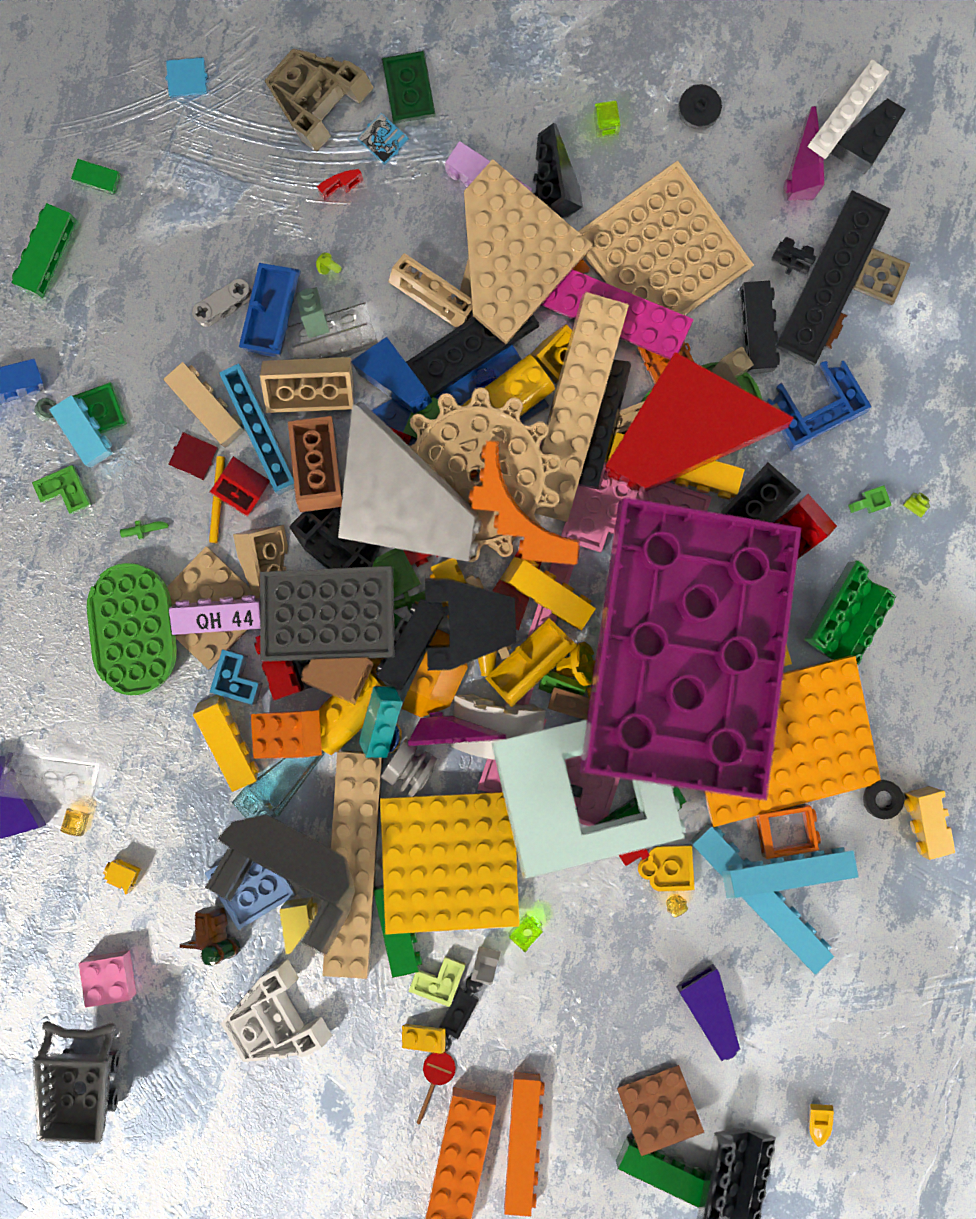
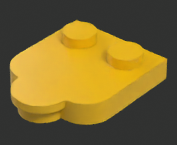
[638,845,695,891]

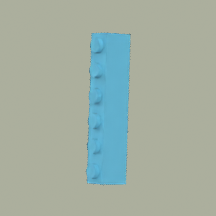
[722,847,859,898]

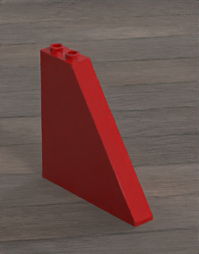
[605,352,793,493]

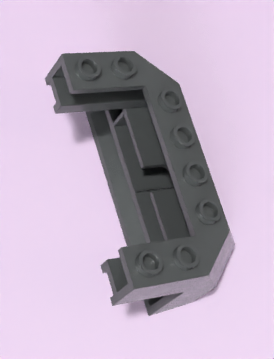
[205,814,355,955]

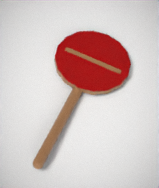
[417,1052,456,1124]

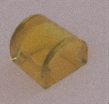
[60,808,90,836]

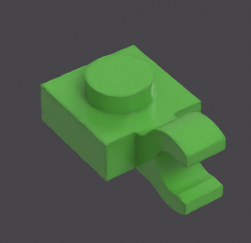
[848,485,892,514]

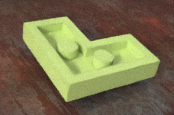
[408,956,466,1007]

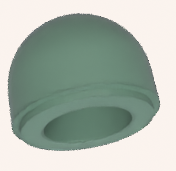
[34,398,56,421]

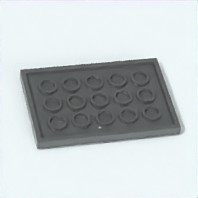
[260,566,395,662]

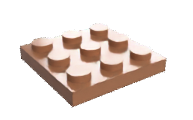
[617,1065,705,1156]

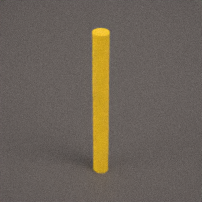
[209,456,225,543]

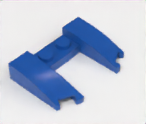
[767,361,872,452]

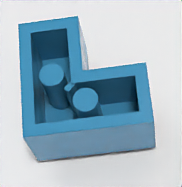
[210,649,263,705]

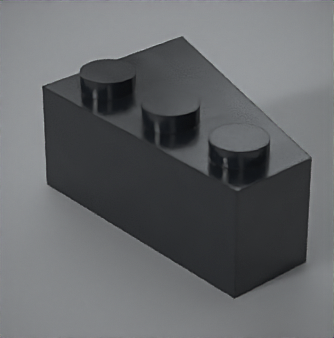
[830,98,906,174]

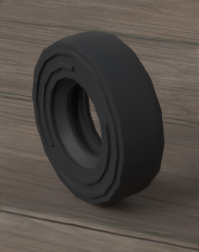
[863,780,904,820]

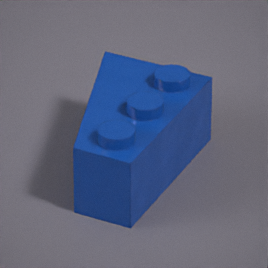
[0,359,44,405]

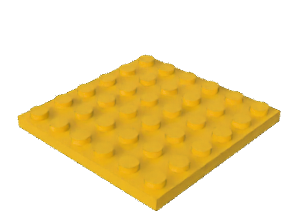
[380,792,520,934]

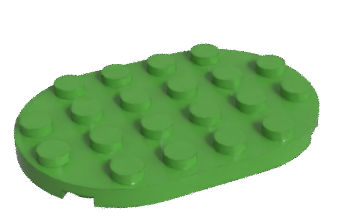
[87,563,177,695]

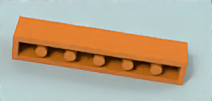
[504,1072,545,1217]

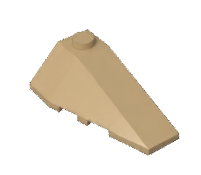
[233,525,288,598]

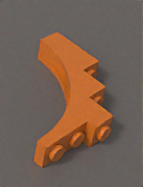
[469,441,580,565]

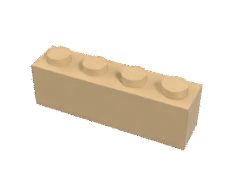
[163,362,245,448]

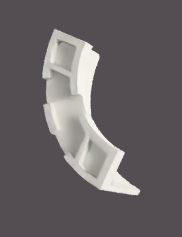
[450,694,546,760]

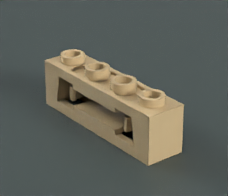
[388,253,473,328]

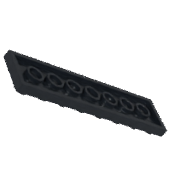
[776,190,891,366]

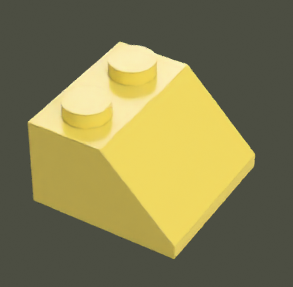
[280,897,318,954]

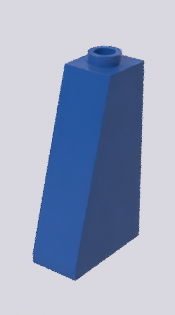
[351,337,432,414]

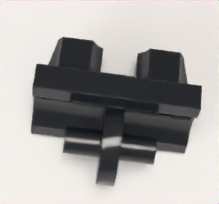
[771,237,817,275]

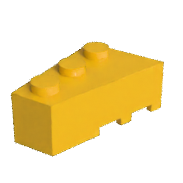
[904,786,955,860]

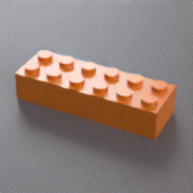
[424,1087,496,1219]

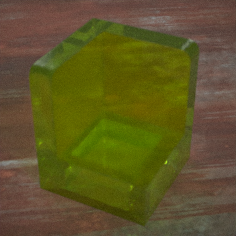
[594,101,621,138]

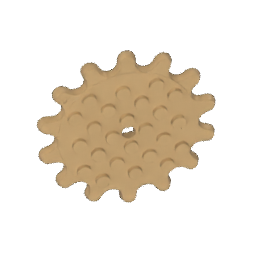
[409,388,562,562]

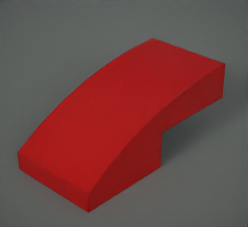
[316,169,363,200]

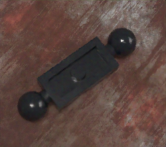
[439,975,483,1052]

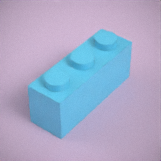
[49,395,113,468]

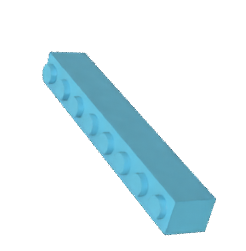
[689,824,835,975]

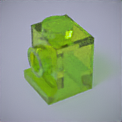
[508,914,543,952]

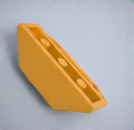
[401,629,468,717]

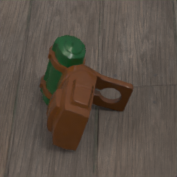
[180,906,241,966]

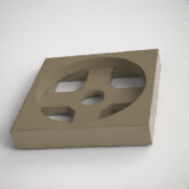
[853,248,910,305]

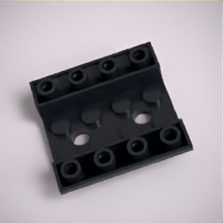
[697,1128,776,1219]

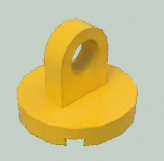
[556,642,596,686]

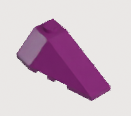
[784,106,824,201]
[408,712,507,746]

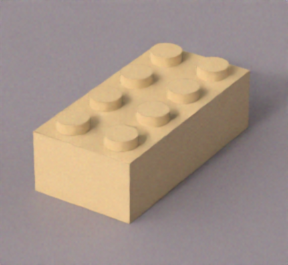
[260,357,355,413]

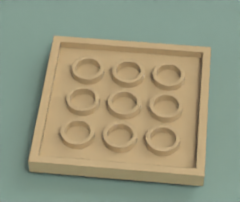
[167,546,253,670]

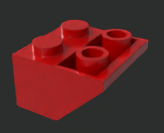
[209,456,270,517]
[773,494,837,559]

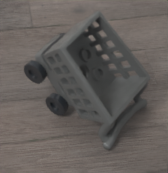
[33,1021,120,1144]

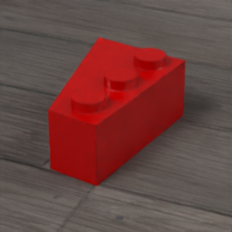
[254,636,304,701]

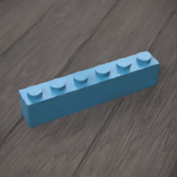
[219,363,295,495]

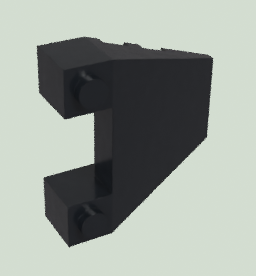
[425,578,516,671]

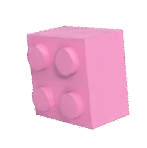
[78,950,136,1008]

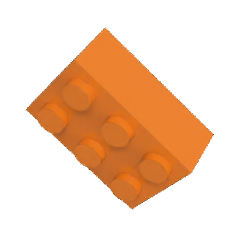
[251,710,322,758]

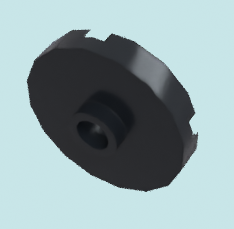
[678,84,722,129]

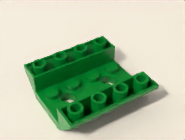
[804,560,896,666]

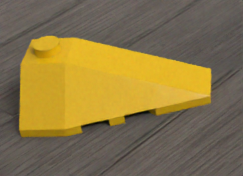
[530,324,572,384]

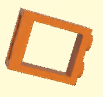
[755,804,821,859]

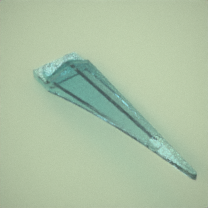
[231,750,326,819]

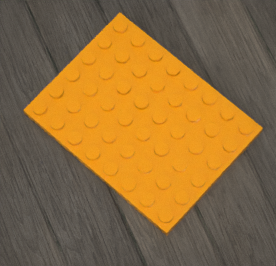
[704,655,881,827]

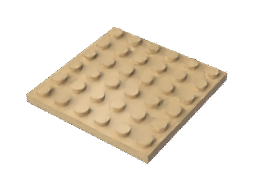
[578,160,754,316]

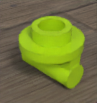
[316,252,341,275]
[903,493,930,518]

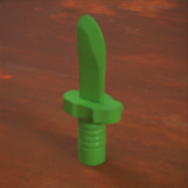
[120,520,169,540]
[394,591,425,611]

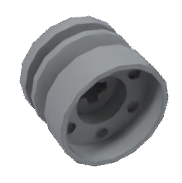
[380,738,437,797]

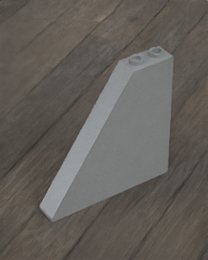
[338,402,481,561]

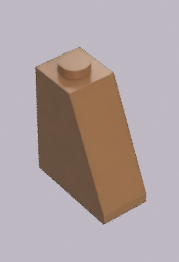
[302,658,374,705]

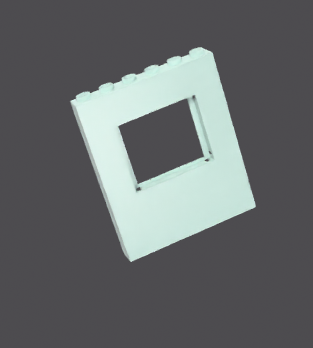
[491,720,685,878]

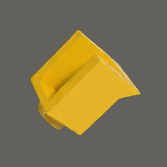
[103,858,141,895]

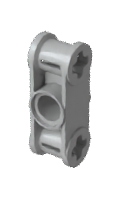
[192,279,252,327]

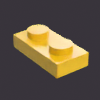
[402,1024,445,1054]

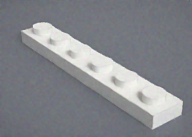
[808,59,889,160]

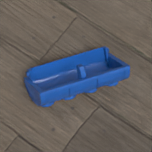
[239,263,301,357]

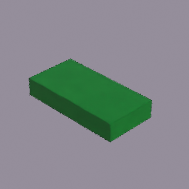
[71,159,121,194]

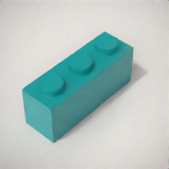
[359,686,402,758]

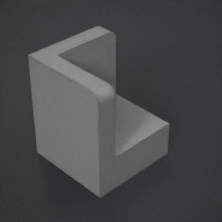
[471,947,500,985]

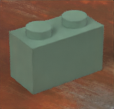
[296,287,330,339]

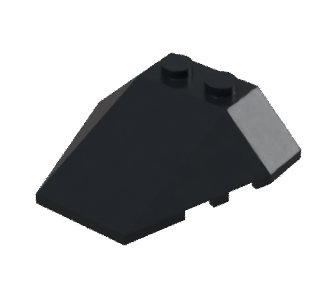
[289,491,381,569]

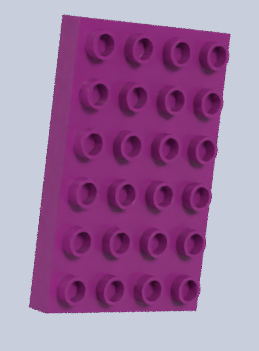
[580,497,801,800]

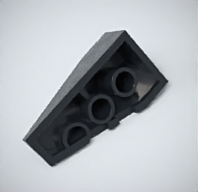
[533,123,583,218]

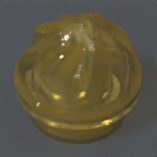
[666,894,688,917]

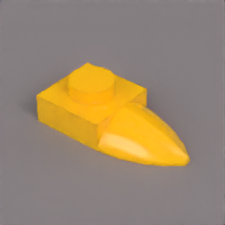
[808,1104,834,1147]

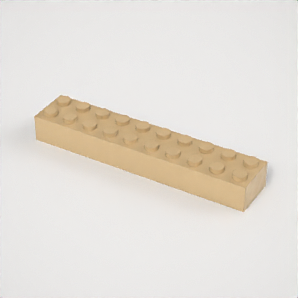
[535,292,629,522]
[322,750,383,979]

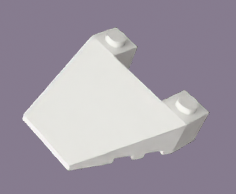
[221,959,332,1062]

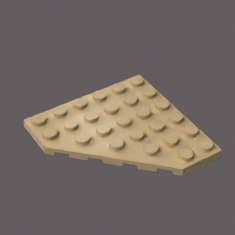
[464,159,593,344]

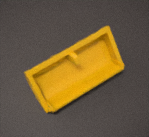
[461,354,555,417]
[485,618,577,707]
[318,669,387,755]

